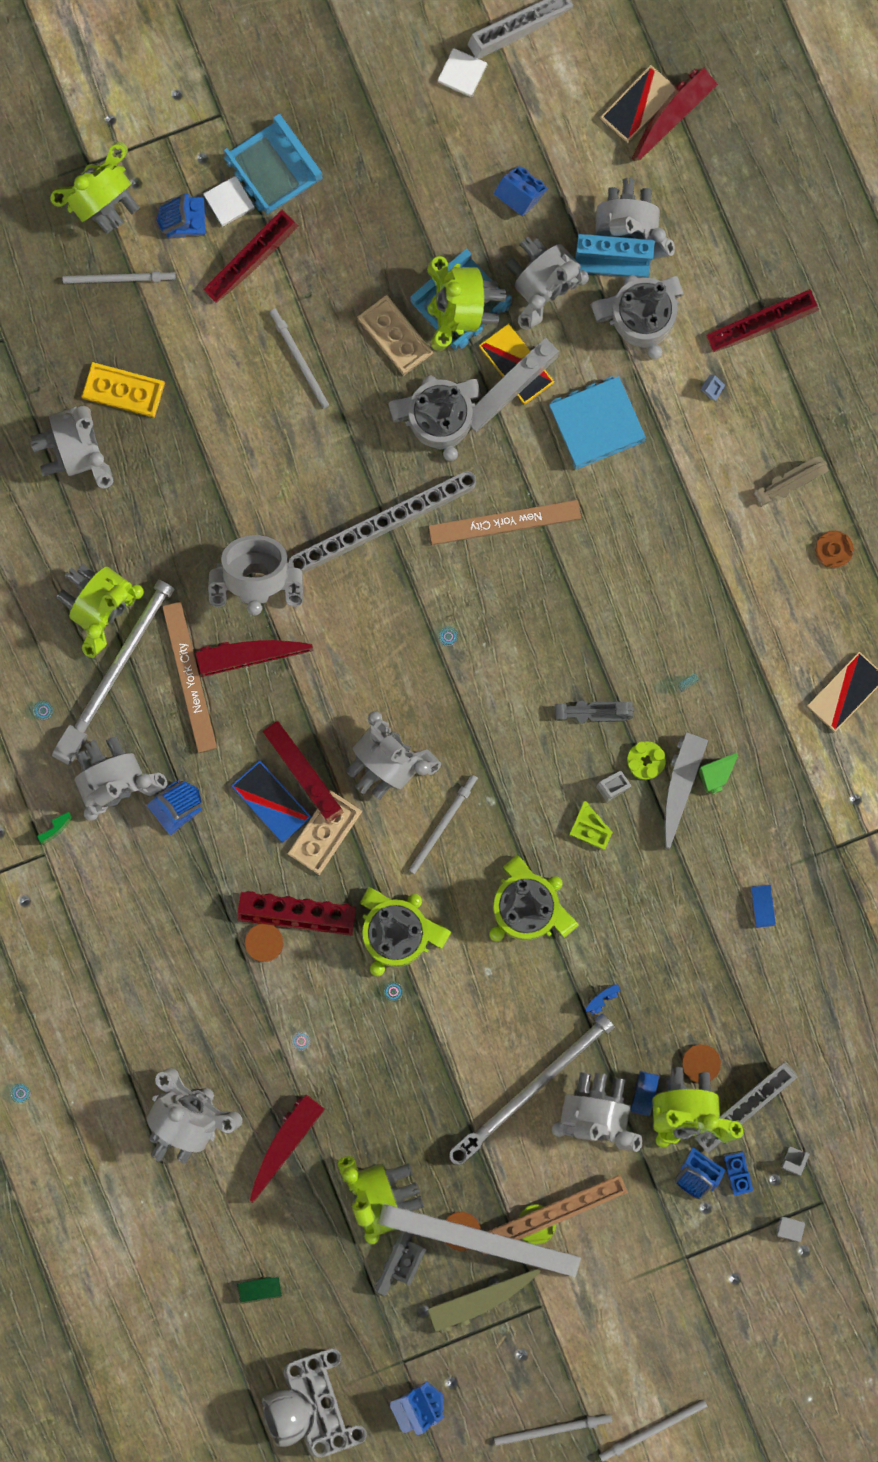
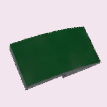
[237,1277,282,1304]

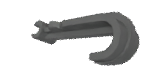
[554,700,634,724]

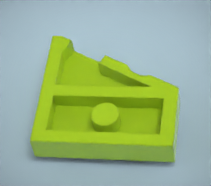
[570,801,613,851]

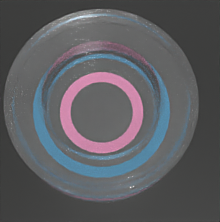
[291,1031,311,1051]

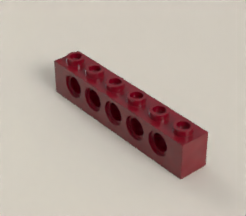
[237,891,356,936]

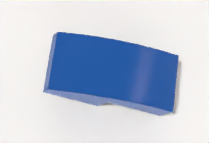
[751,884,776,928]
[585,984,620,1015]
[630,1071,659,1116]
[724,1151,753,1196]

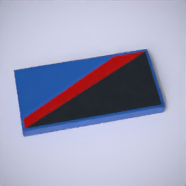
[231,761,311,843]

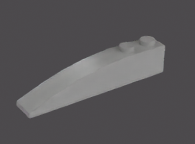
[467,0,574,59]
[471,338,559,432]
[664,732,708,850]
[695,1061,798,1153]

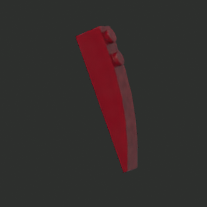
[632,68,718,161]
[203,209,299,303]
[706,289,819,352]
[196,640,313,677]
[262,721,344,824]
[249,1094,325,1203]

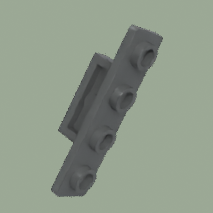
[375,1230,426,1296]

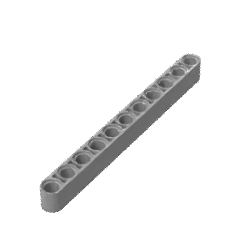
[289,471,476,573]
[378,1204,581,1277]

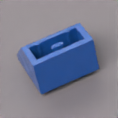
[493,166,548,216]

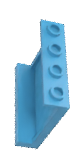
[575,234,655,278]
[549,376,646,470]

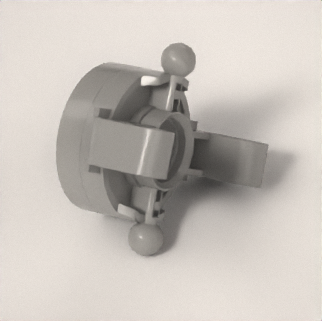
[208,535,303,616]

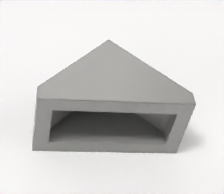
[596,771,631,803]

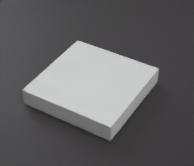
[438,48,487,97]
[204,176,255,227]

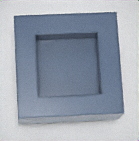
[701,374,725,401]

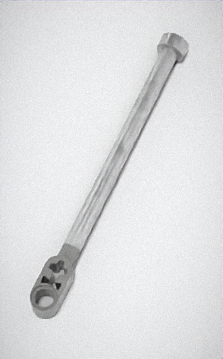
[52,579,175,766]
[449,1013,615,1165]

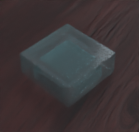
[678,673,699,692]

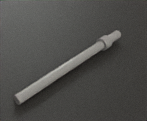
[63,271,176,284]
[269,308,330,409]
[408,774,478,874]
[599,1400,708,1462]
[494,1414,612,1446]

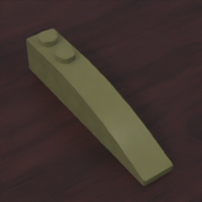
[428,1268,540,1334]

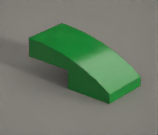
[37,812,72,845]

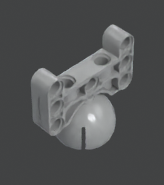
[262,1349,366,1457]

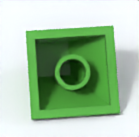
[698,753,738,795]

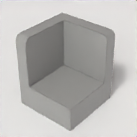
[781,1147,809,1176]
[776,1217,805,1242]

